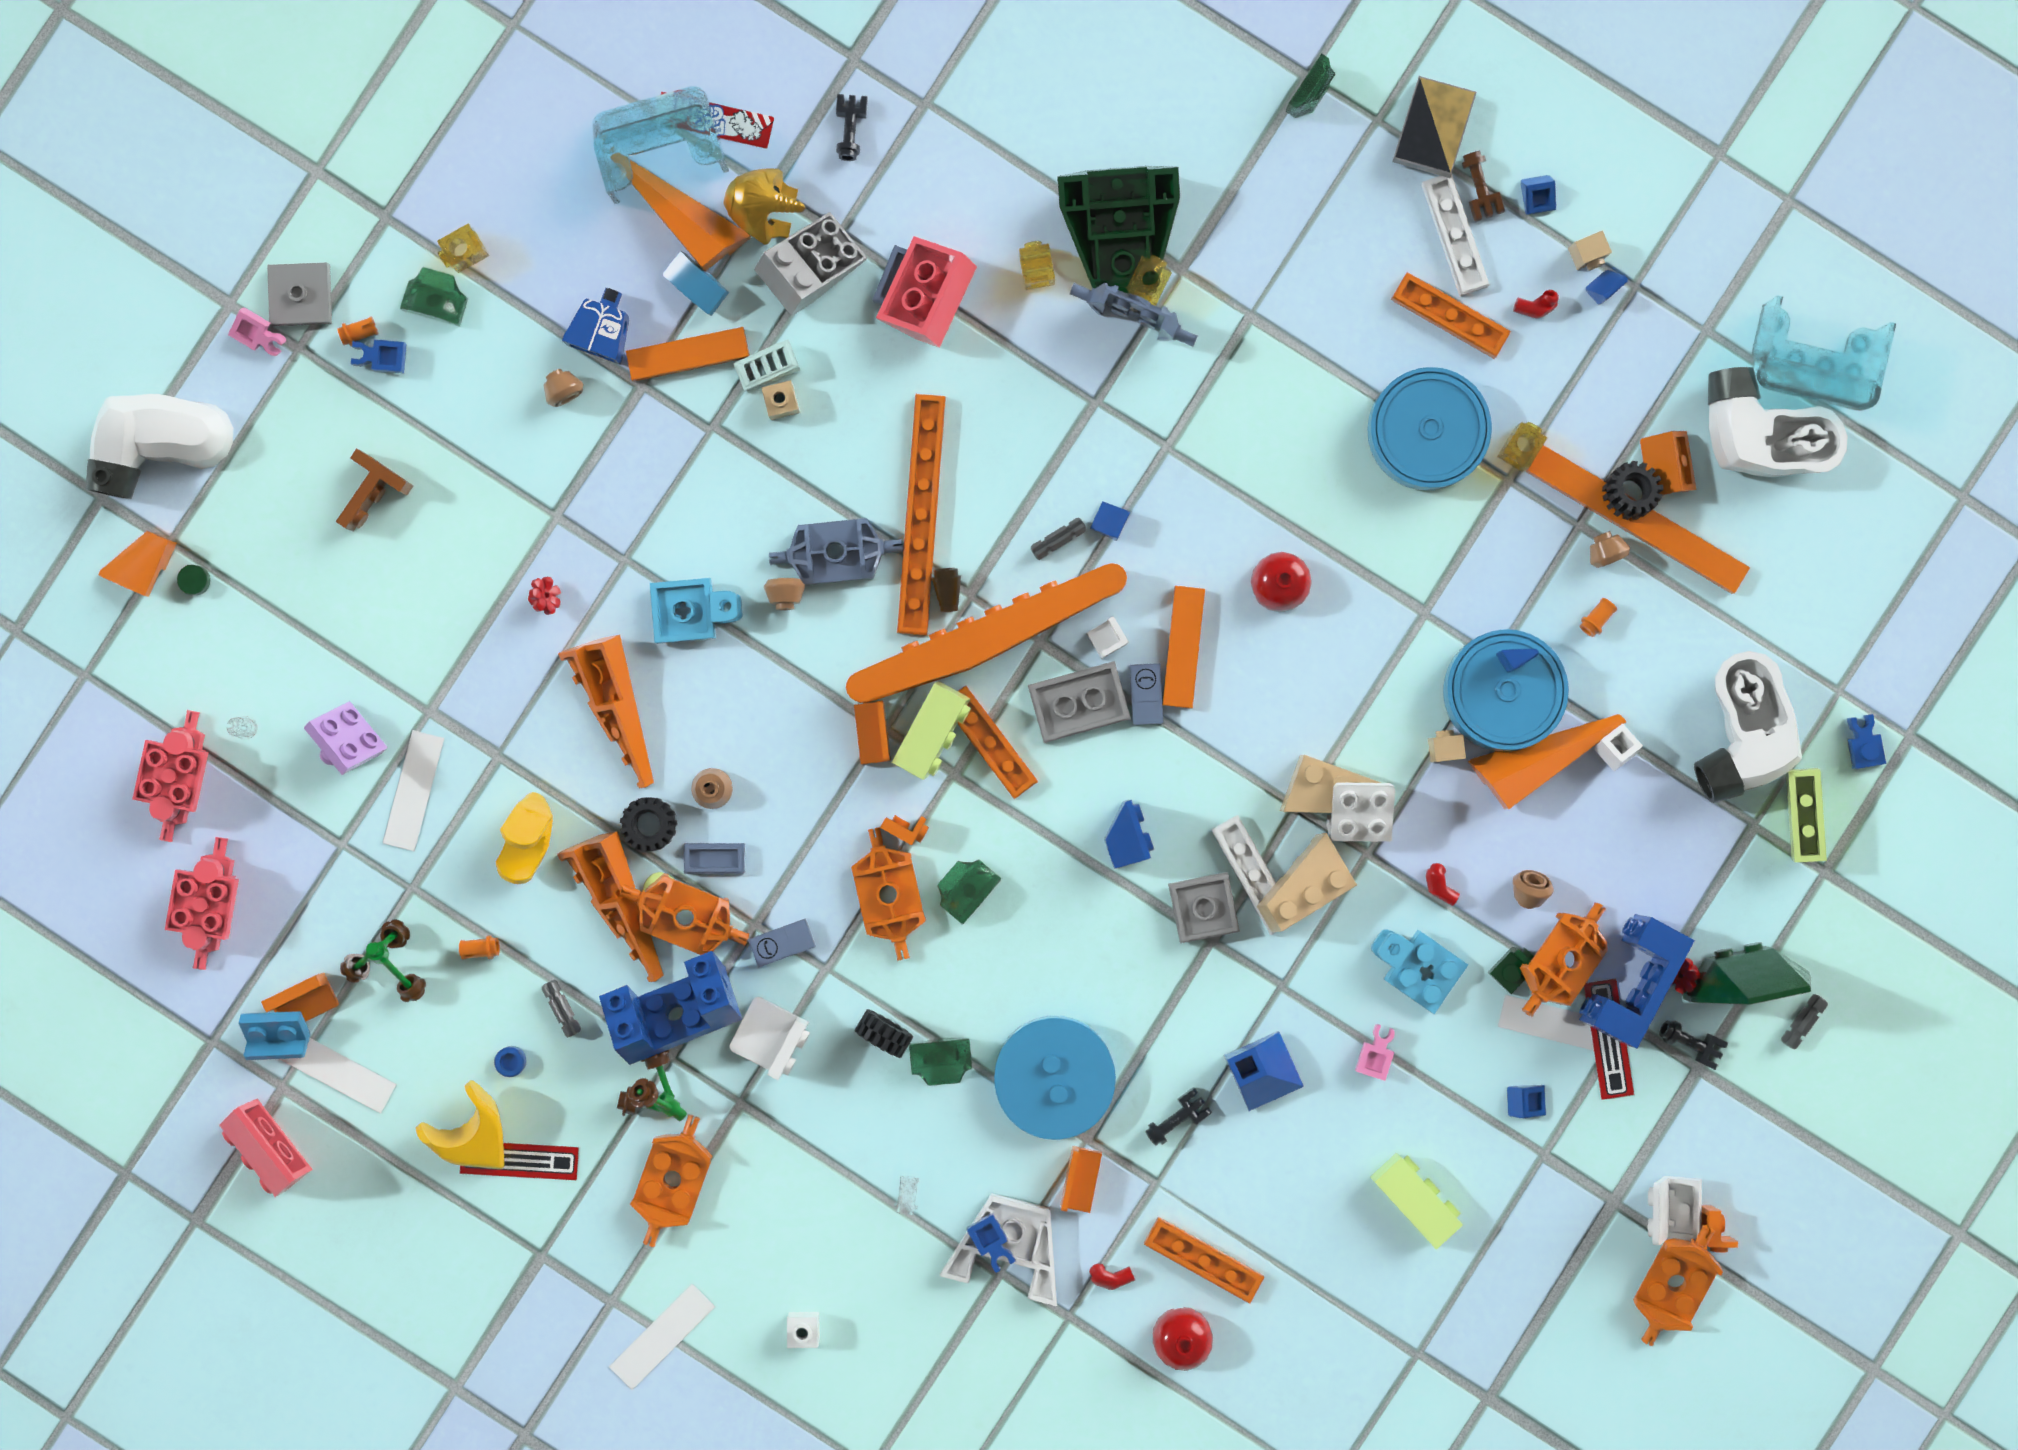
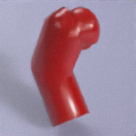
[1513,290,1559,319]
[1426,863,1460,906]
[1089,1263,1135,1290]

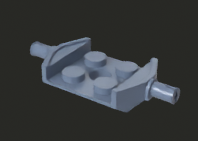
[1069,282,1198,347]
[769,518,903,586]

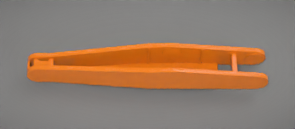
[846,563,1127,703]

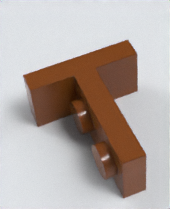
[336,448,414,532]

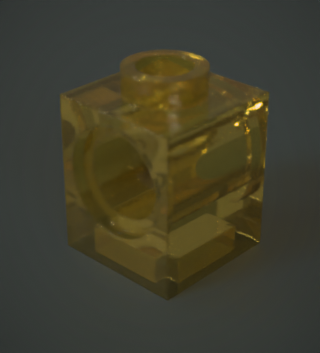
[437,223,490,273]
[1019,241,1055,290]
[1126,255,1172,306]
[1497,422,1548,472]

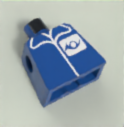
[562,287,629,365]

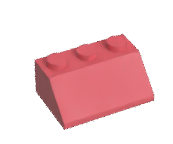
[876,236,977,348]
[219,1099,313,1197]

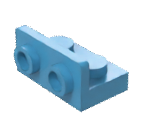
[238,1011,310,1060]

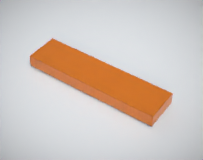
[1391,272,1511,359]
[626,327,750,382]
[1162,586,1205,709]
[957,686,1038,799]
[1144,1216,1265,1304]

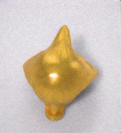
[723,168,805,245]

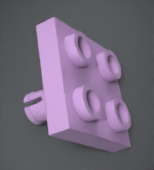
[304,701,388,775]

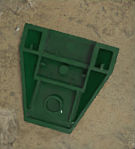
[1057,166,1180,293]
[1682,942,1811,1005]

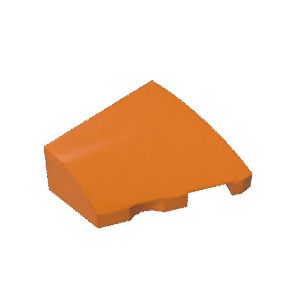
[98,531,177,597]

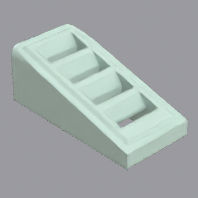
[734,339,801,392]

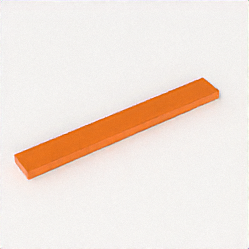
[897,394,946,636]
[1526,445,1750,594]

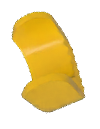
[496,792,553,884]
[416,1080,505,1169]

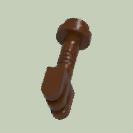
[1462,150,1505,222]

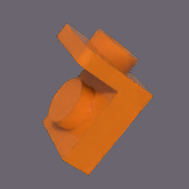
[880,815,929,845]
[1701,1205,1738,1253]

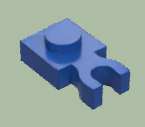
[351,339,407,374]
[1847,714,1886,769]
[966,1213,1016,1273]

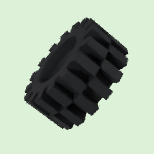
[1602,461,1663,520]
[620,797,677,852]
[854,1009,914,1058]

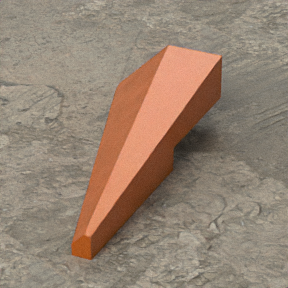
[610,153,751,272]

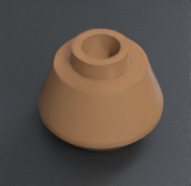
[543,369,584,407]
[1590,531,1630,568]
[764,578,805,610]
[691,768,733,809]
[1512,870,1554,909]

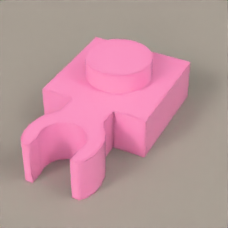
[228,307,286,356]
[1355,1024,1395,1081]

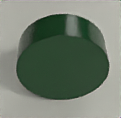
[177,565,210,595]

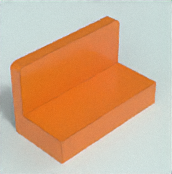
[1640,431,1697,495]
[854,700,891,765]
[261,973,339,1022]
[1060,1146,1102,1213]

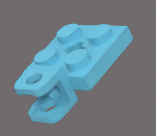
[650,578,743,644]
[1371,929,1468,1014]

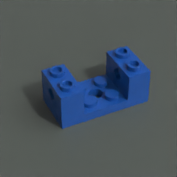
[1579,914,1695,1049]
[599,951,742,1065]

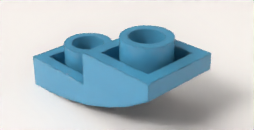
[663,251,729,316]

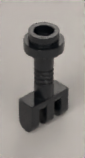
[836,94,868,161]
[1659,1020,1728,1070]
[1145,1087,1212,1146]

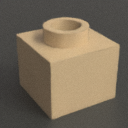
[1568,230,1612,271]
[762,380,800,420]
[1428,729,1466,762]

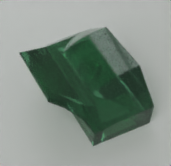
[1285,54,1336,118]
[400,267,468,327]
[937,859,1002,925]
[909,1038,972,1086]

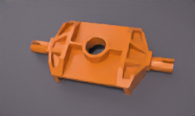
[851,827,926,961]
[619,873,749,955]
[1520,902,1608,1017]
[630,1114,713,1247]
[1633,1225,1723,1346]

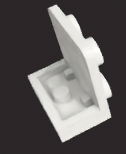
[1326,783,1395,842]
[729,997,810,1080]
[1648,1176,1702,1245]

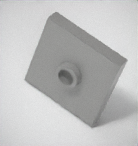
[267,262,332,326]
[1168,872,1240,943]

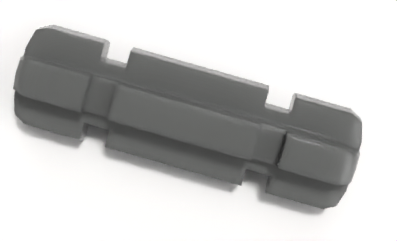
[1031,517,1086,560]
[541,980,581,1038]
[1781,994,1828,1050]

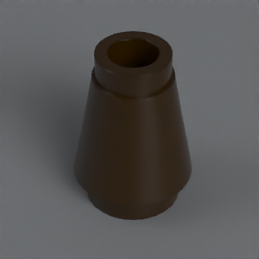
[932,568,961,612]

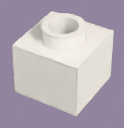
[1594,723,1643,771]
[787,1312,820,1348]

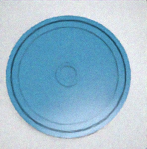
[1367,367,1492,490]
[1443,629,1569,752]
[994,1016,1116,1140]

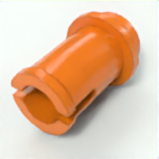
[337,316,379,346]
[1580,598,1617,637]
[459,935,500,960]

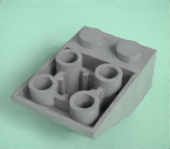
[754,212,867,316]

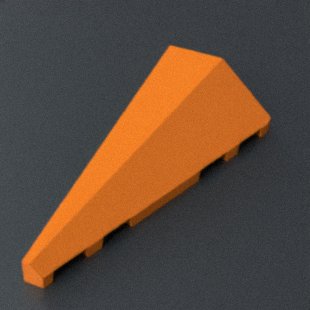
[558,635,654,788]
[1468,714,1626,809]
[557,831,664,982]

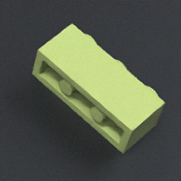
[892,681,971,780]
[1786,768,1827,862]
[1370,1153,1463,1250]

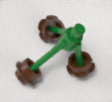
[340,919,426,1002]
[617,1050,687,1122]

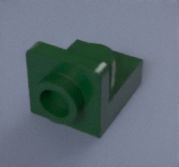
[1487,947,1534,995]

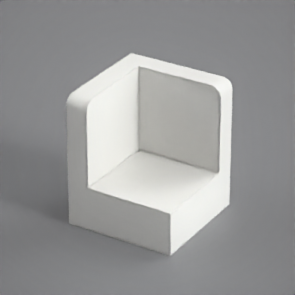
[1086,616,1129,659]

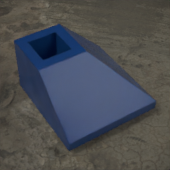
[1104,799,1154,869]
[1224,1031,1304,1111]

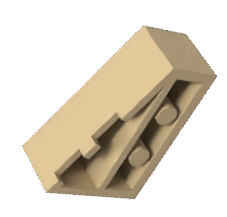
[1280,755,1381,813]
[1257,833,1357,932]

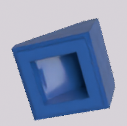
[1521,175,1556,215]
[1585,270,1628,305]
[1090,501,1130,541]
[1496,649,1539,673]
[1507,1085,1546,1118]

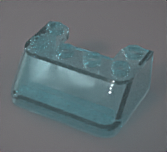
[592,86,729,204]
[1752,295,1897,411]

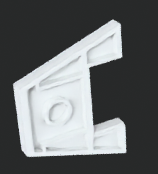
[940,1193,1057,1306]

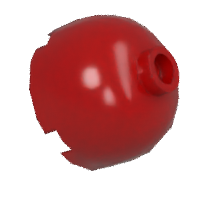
[1251,552,1312,612]
[1153,1307,1213,1371]

